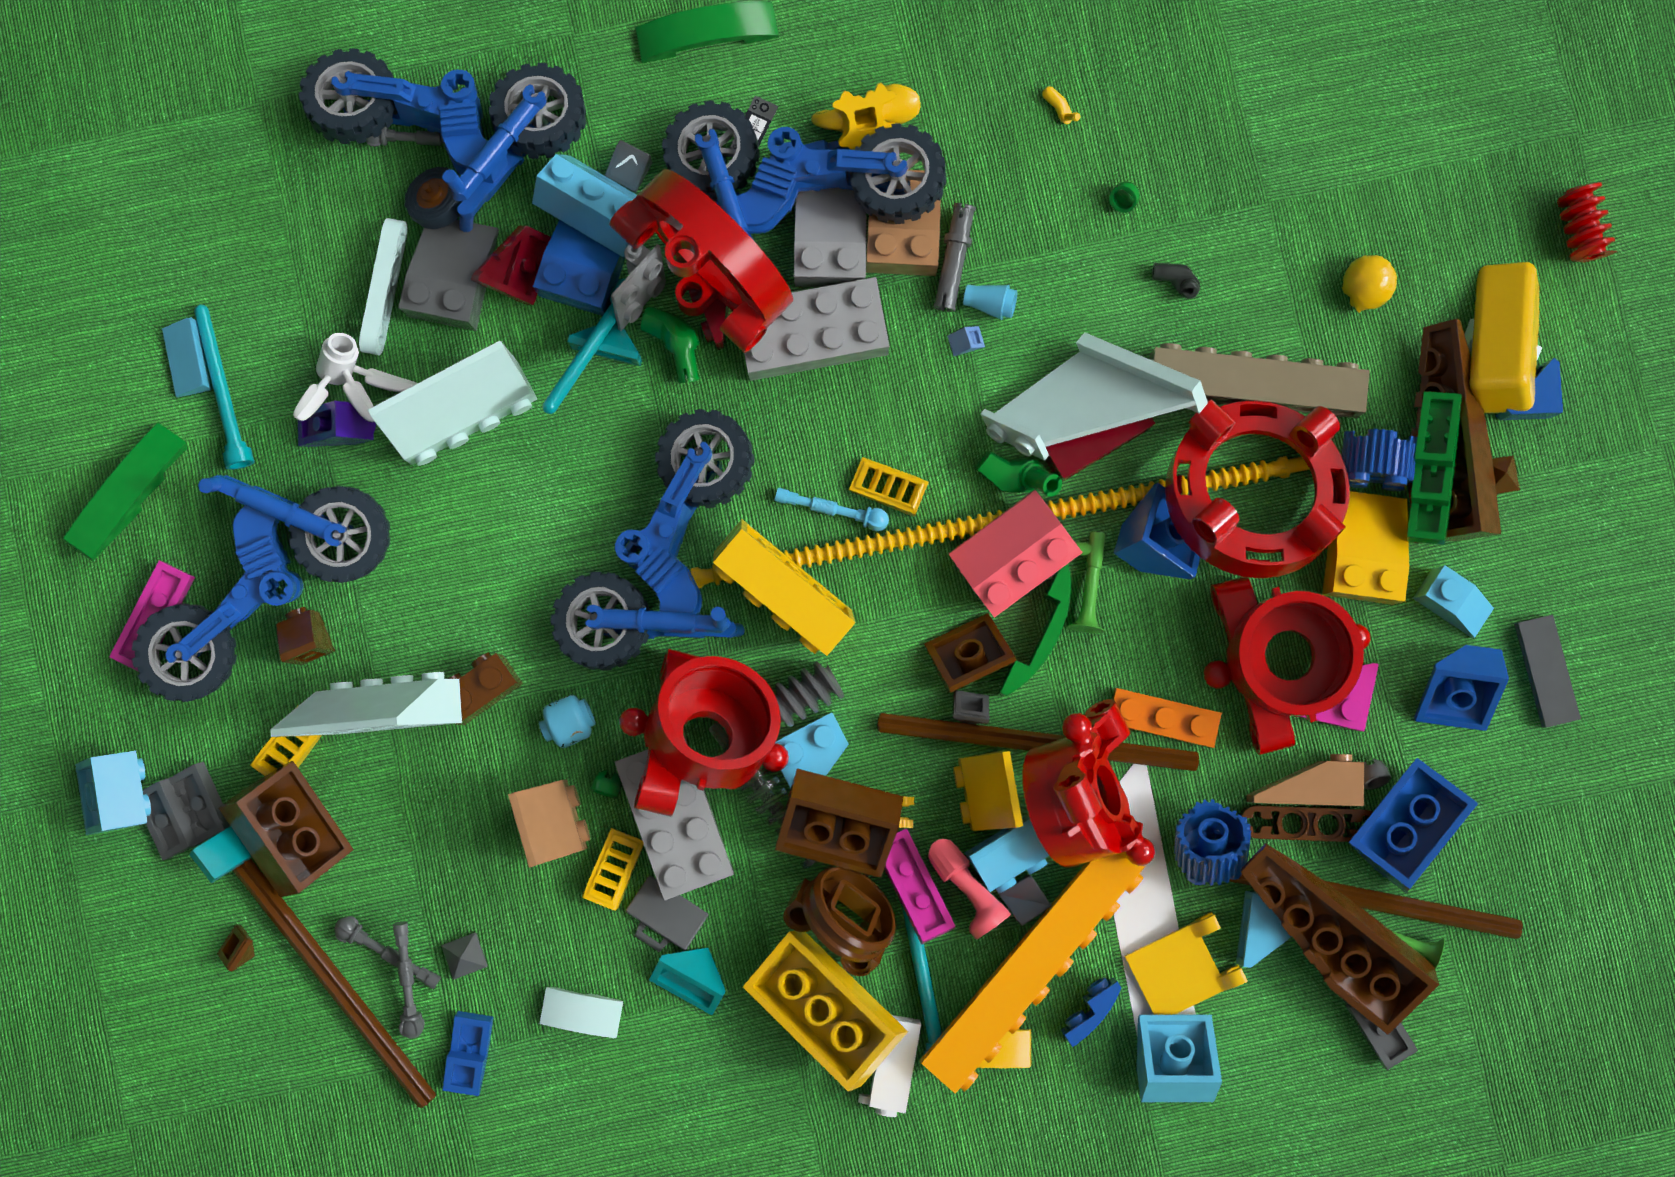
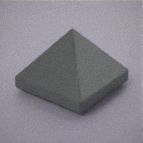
[953,690,989,724]
[441,932,488,980]

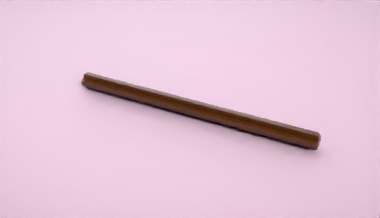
[877,713,1199,771]
[232,858,436,1108]
[1229,874,1523,939]

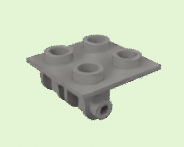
[611,244,666,331]

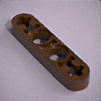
[1239,805,1373,842]

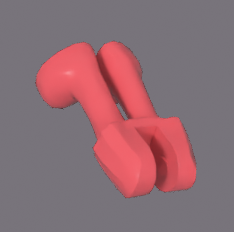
[928,839,1011,940]

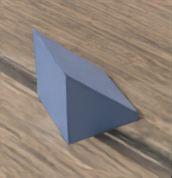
[947,326,985,356]

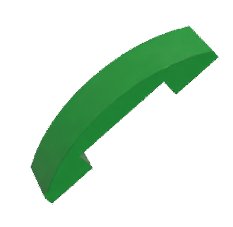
[635,1,779,63]
[997,565,1071,697]

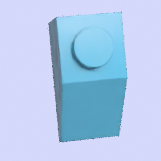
[1413,565,1494,638]
[1236,891,1292,968]

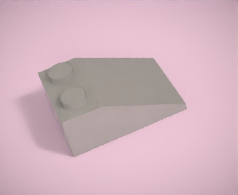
[794,188,866,287]

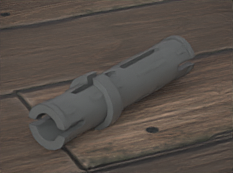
[933,203,976,312]

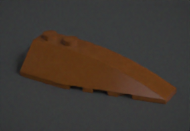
[1408,319,1501,544]
[1241,843,1439,1035]

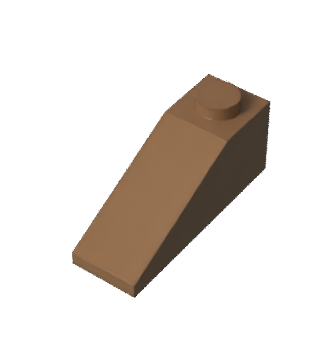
[1246,754,1364,806]

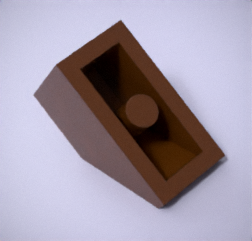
[276,607,335,665]

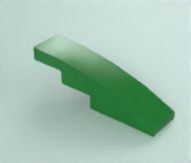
[1407,392,1462,545]
[63,422,188,561]

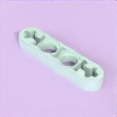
[359,218,407,355]

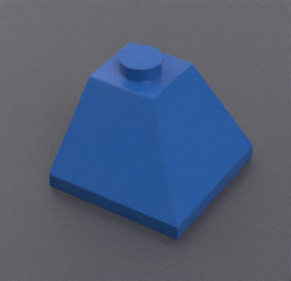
[1114,483,1201,580]
[1414,645,1509,731]

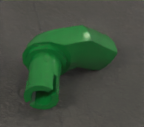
[640,306,700,383]
[975,451,1062,497]

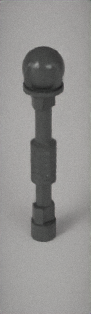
[366,127,445,147]
[334,916,441,990]
[393,921,425,1039]

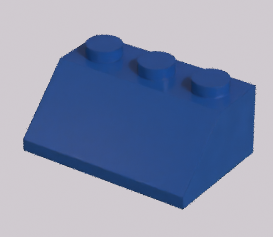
[1349,758,1478,894]

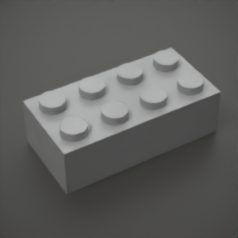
[744,277,890,381]
[615,736,734,901]

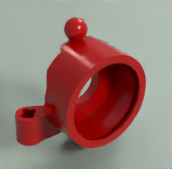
[1204,577,1370,755]
[619,648,789,817]
[1022,699,1155,867]

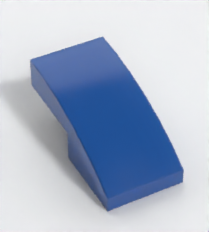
[442,1011,494,1096]

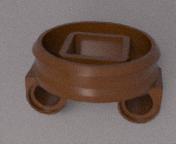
[783,867,895,976]

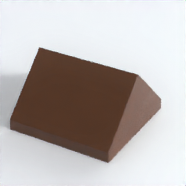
[924,613,1017,694]

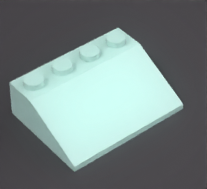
[368,341,537,466]
[270,672,462,737]

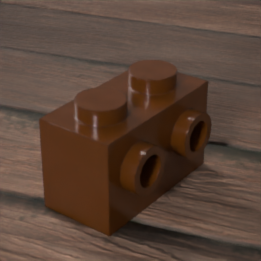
[449,652,523,725]

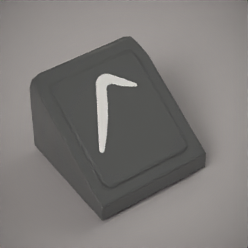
[605,140,653,193]

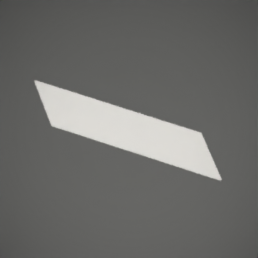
[1114,764,1196,1037]

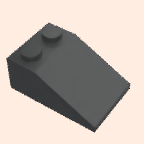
[399,220,499,331]

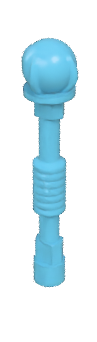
[775,488,889,531]

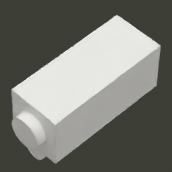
[858,1015,921,1117]

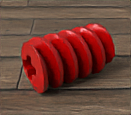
[1557,182,1617,262]

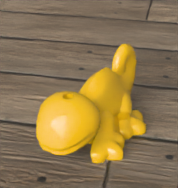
[811,83,921,150]

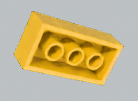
[713,519,856,656]
[743,931,908,1091]

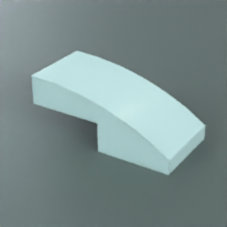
[540,987,623,1038]

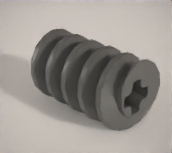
[775,661,845,729]

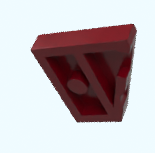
[471,225,551,305]

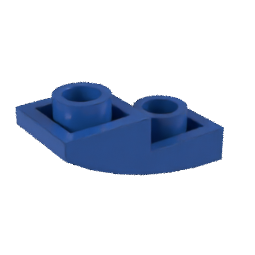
[1061,977,1122,1047]

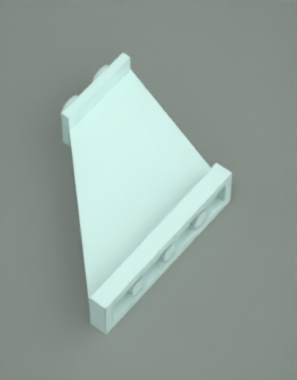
[981,332,1208,460]

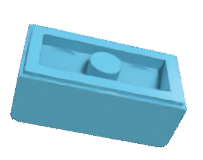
[162,317,212,398]

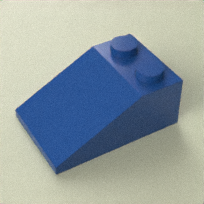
[533,220,625,316]

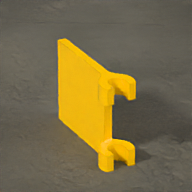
[1125,912,1247,1015]

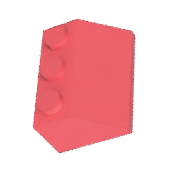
[948,490,1083,618]

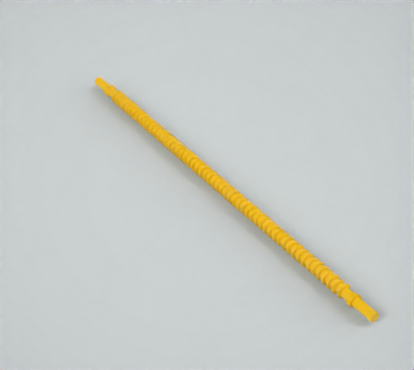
[691,456,1310,588]

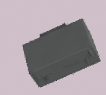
[626,875,709,952]

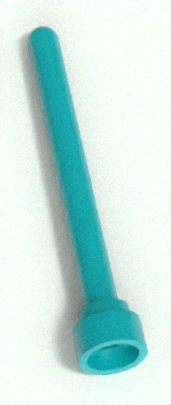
[542,279,625,414]
[194,304,255,470]
[901,904,942,1054]

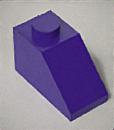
[298,400,376,447]

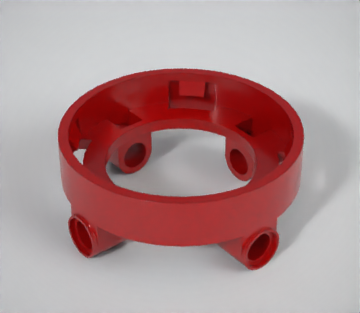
[609,169,793,353]
[1165,400,1350,578]

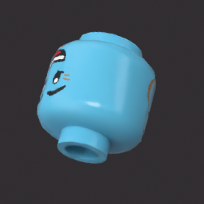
[539,695,596,748]

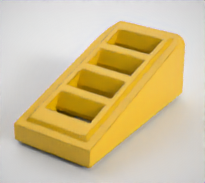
[849,457,929,517]
[250,706,322,776]
[582,828,644,911]

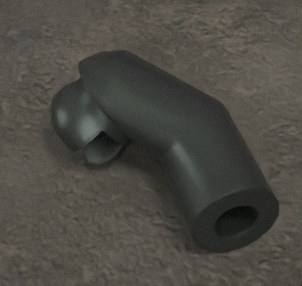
[1152,262,1200,299]

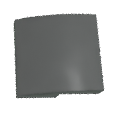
[142,762,230,861]

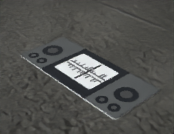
[730,96,778,149]

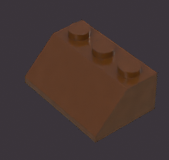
[218,761,354,897]
[775,768,903,878]

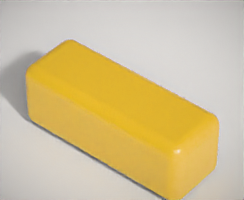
[1469,262,1539,413]

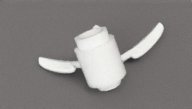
[293,333,418,422]

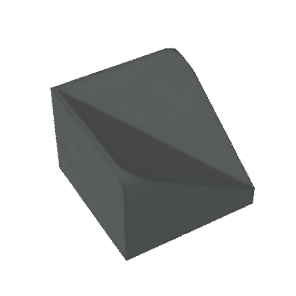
[999,874,1052,926]

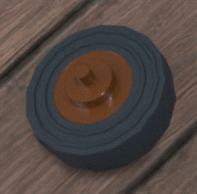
[405,167,462,229]

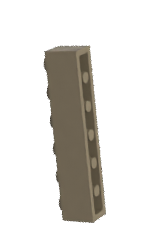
[1149,343,1370,418]

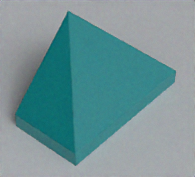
[568,321,642,366]
[649,948,726,1015]

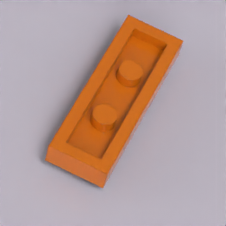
[1112,688,1222,748]

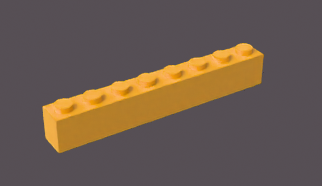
[919,851,1145,1094]

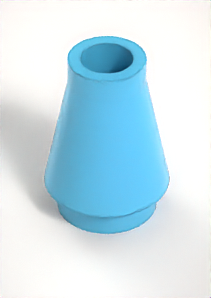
[963,284,1017,320]

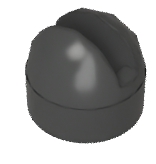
[1364,759,1392,790]

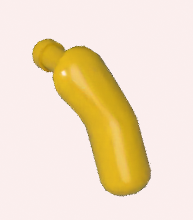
[1042,86,1080,124]

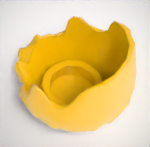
[1342,255,1397,313]

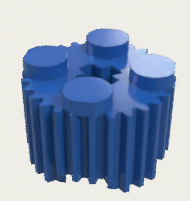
[1342,429,1417,491]
[1174,799,1251,885]

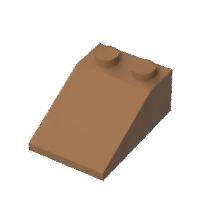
[866,170,941,276]
[508,779,590,868]

